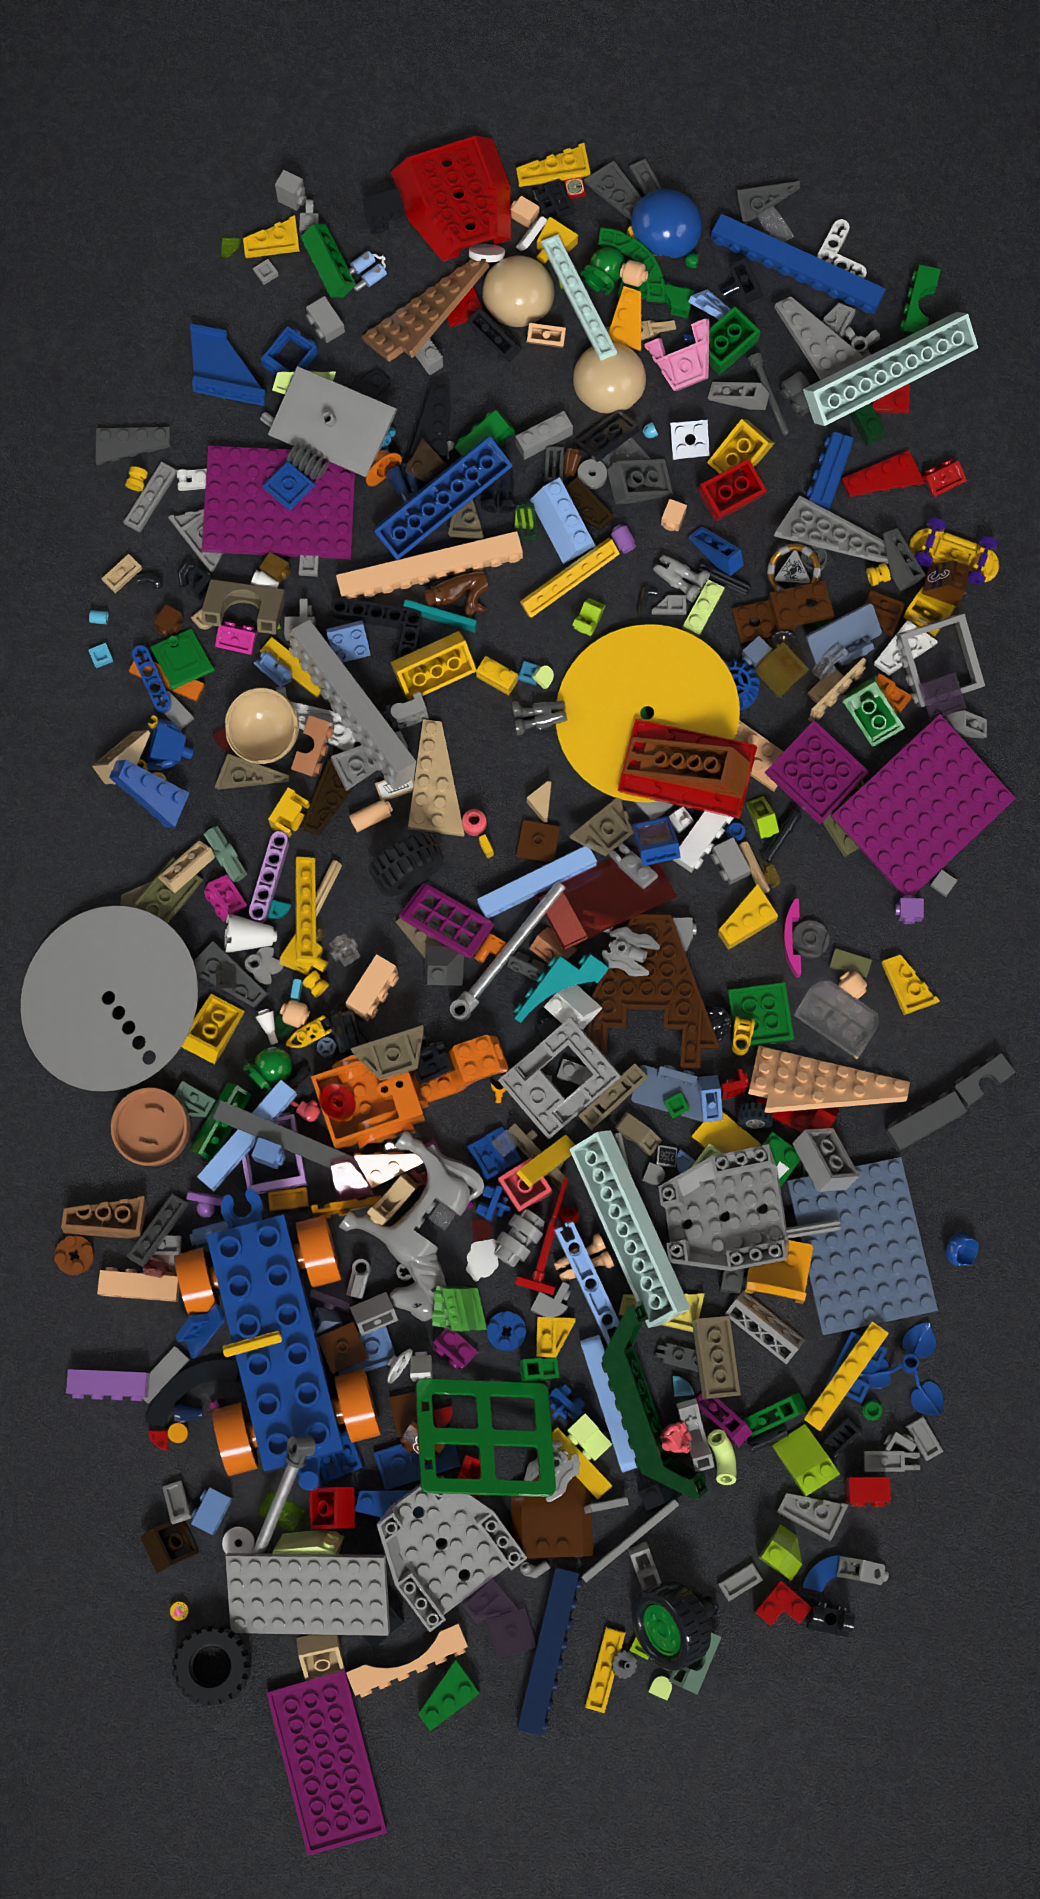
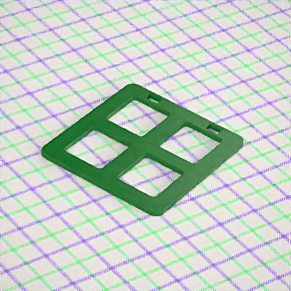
[415,1379,556,1497]

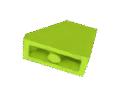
[746,796,779,838]

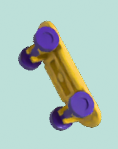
[909,518,999,585]

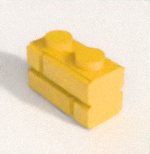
[476,656,518,695]

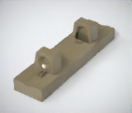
[578,1064,648,1131]
[507,1124,565,1191]

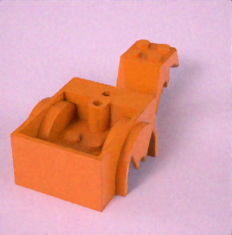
[311,1035,508,1151]

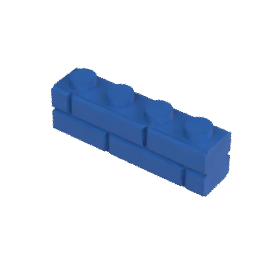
[807,432,854,510]

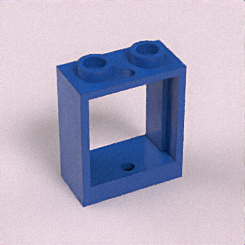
[261,326,318,376]

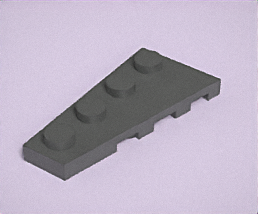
[584,161,642,221]
[193,941,268,1008]

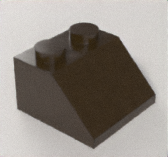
[140,1521,199,1573]

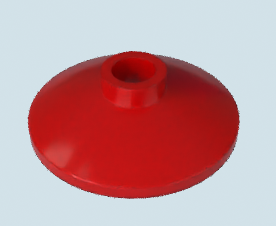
[319,1084,356,1120]

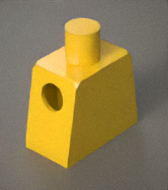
[536,217,578,264]
[280,934,328,975]

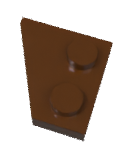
[865,590,906,637]

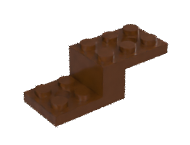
[732,580,834,645]

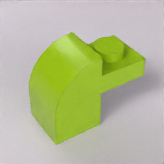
[572,598,606,636]

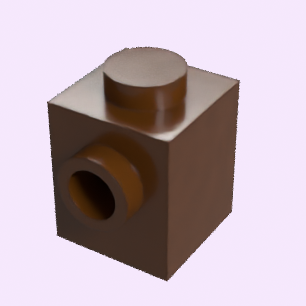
[154,604,184,636]

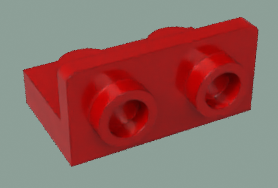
[921,458,967,497]
[721,1069,749,1100]

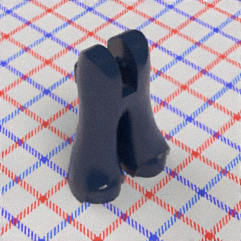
[385,463,422,504]

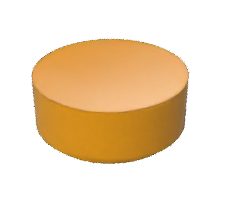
[168,1423,188,1443]

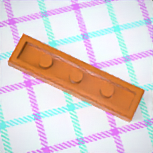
[129,655,205,702]

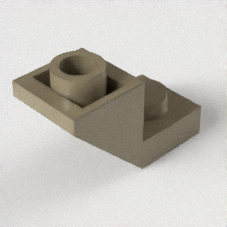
[615,1112,662,1156]

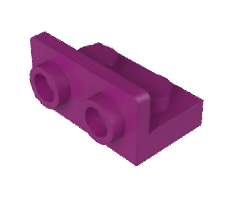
[433,1328,478,1370]

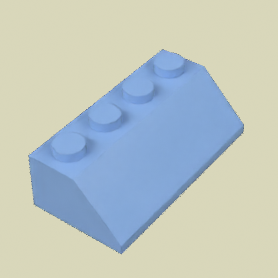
[530,478,596,564]

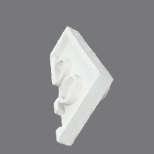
[874,620,938,675]

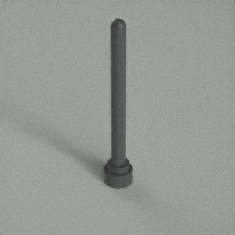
[747,353,789,435]

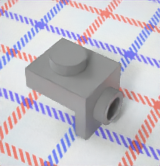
[883,1432,917,1453]

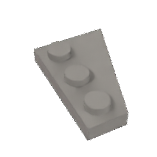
[777,1493,849,1541]

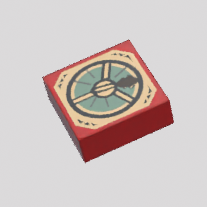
[564,177,585,199]

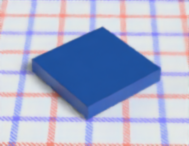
[262,461,315,512]

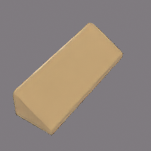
[158,841,215,893]

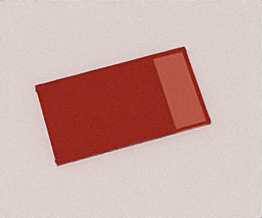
[534,843,677,950]

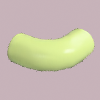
[707,1429,737,1485]

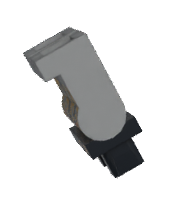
[380,692,429,732]

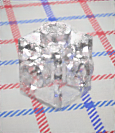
[329,933,361,967]

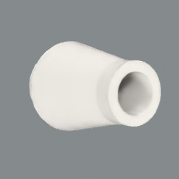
[251,570,280,589]

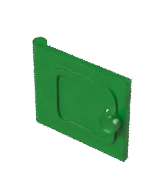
[150,629,215,690]

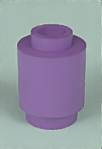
[611,524,636,554]

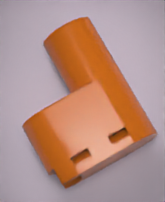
[474,933,507,963]

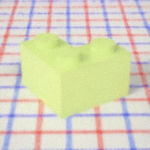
[567,1414,612,1461]

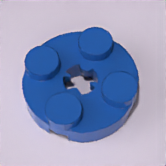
[487,1311,526,1351]

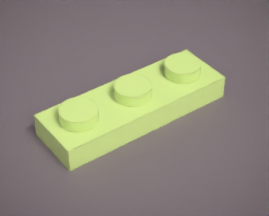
[682,580,725,637]

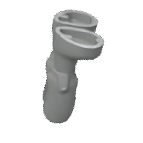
[653,555,711,602]

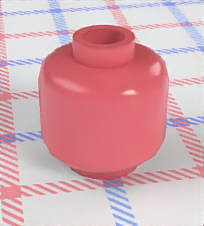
[462,809,487,836]

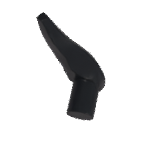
[637,584,658,617]

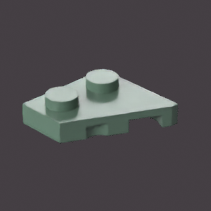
[175,1081,217,1117]

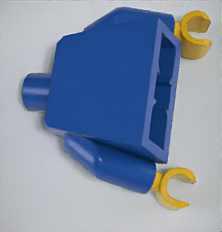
[138,715,194,770]

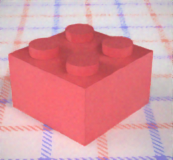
[498,1158,552,1214]

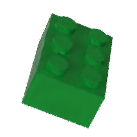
[695,307,760,376]

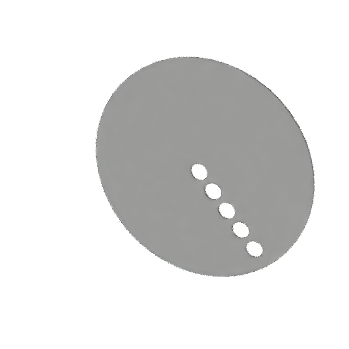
[21,906,198,1091]

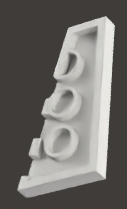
[290,701,356,751]

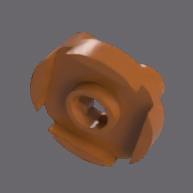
[54,1236,95,1275]

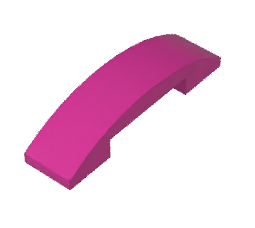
[783,899,801,978]

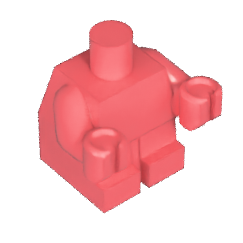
[661,1422,692,1453]

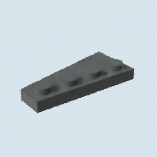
[96,427,171,466]

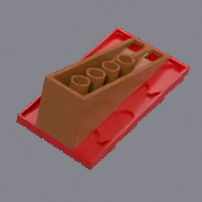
[618,719,757,819]

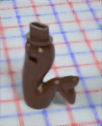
[424,571,488,618]

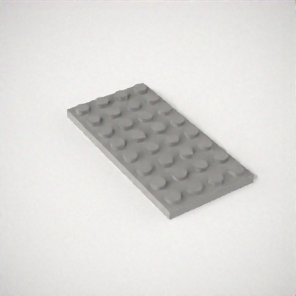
[226,1553,390,1636]

